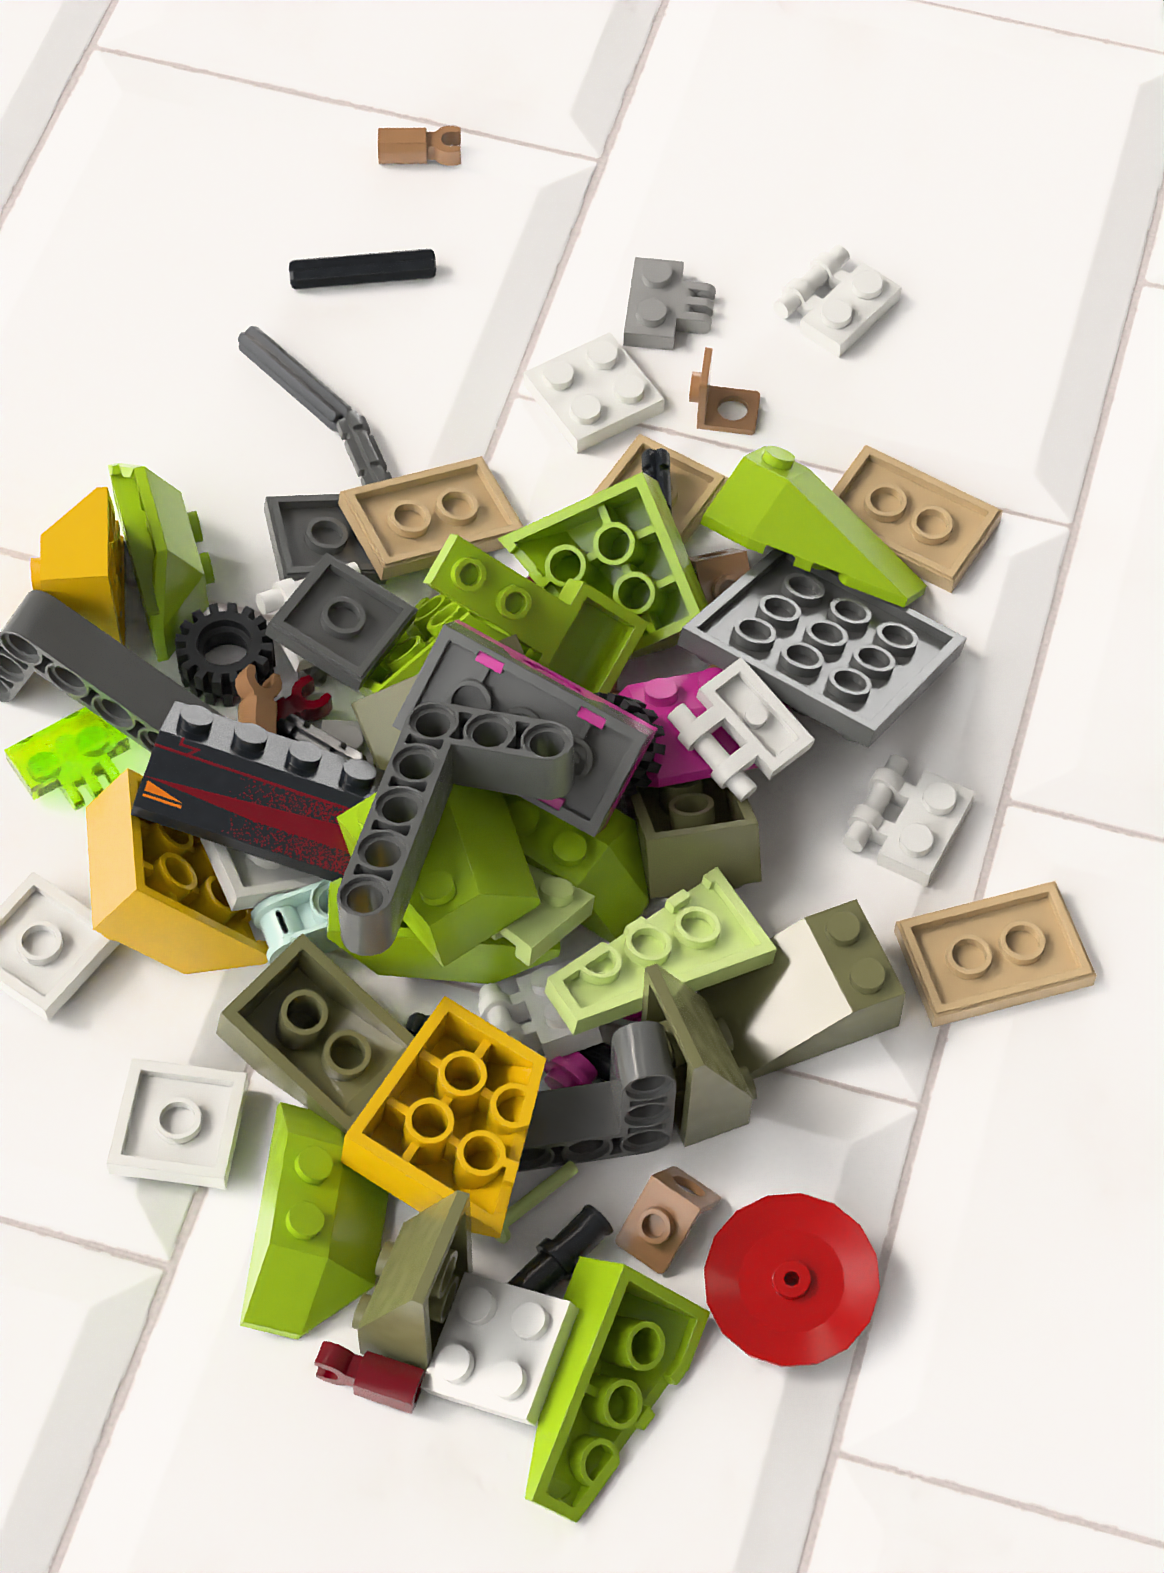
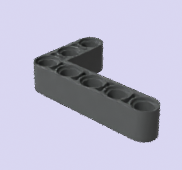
[0,590,225,753]
[337,702,575,956]
[517,1021,676,1172]

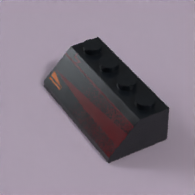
[130,701,385,882]

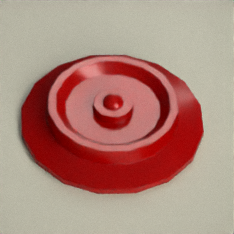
[704,1193,880,1367]

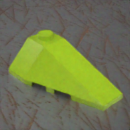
[700,446,927,608]
[524,1256,711,1523]

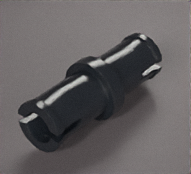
[507,1204,614,1295]

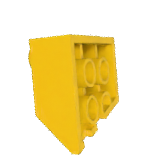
[30,487,126,647]
[86,768,269,974]
[341,996,546,1239]

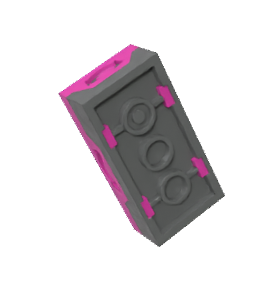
[392,620,658,837]

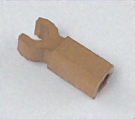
[378,126,461,166]
[235,664,282,734]

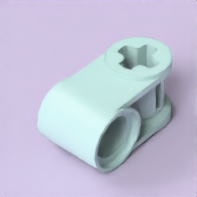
[251,879,340,964]

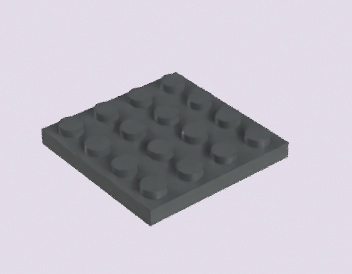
[677,548,967,748]

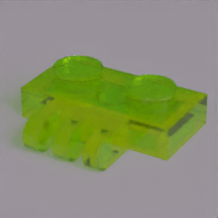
[4,707,131,811]

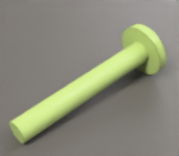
[493,1161,578,1244]

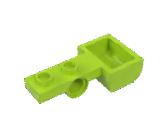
[423,534,649,694]

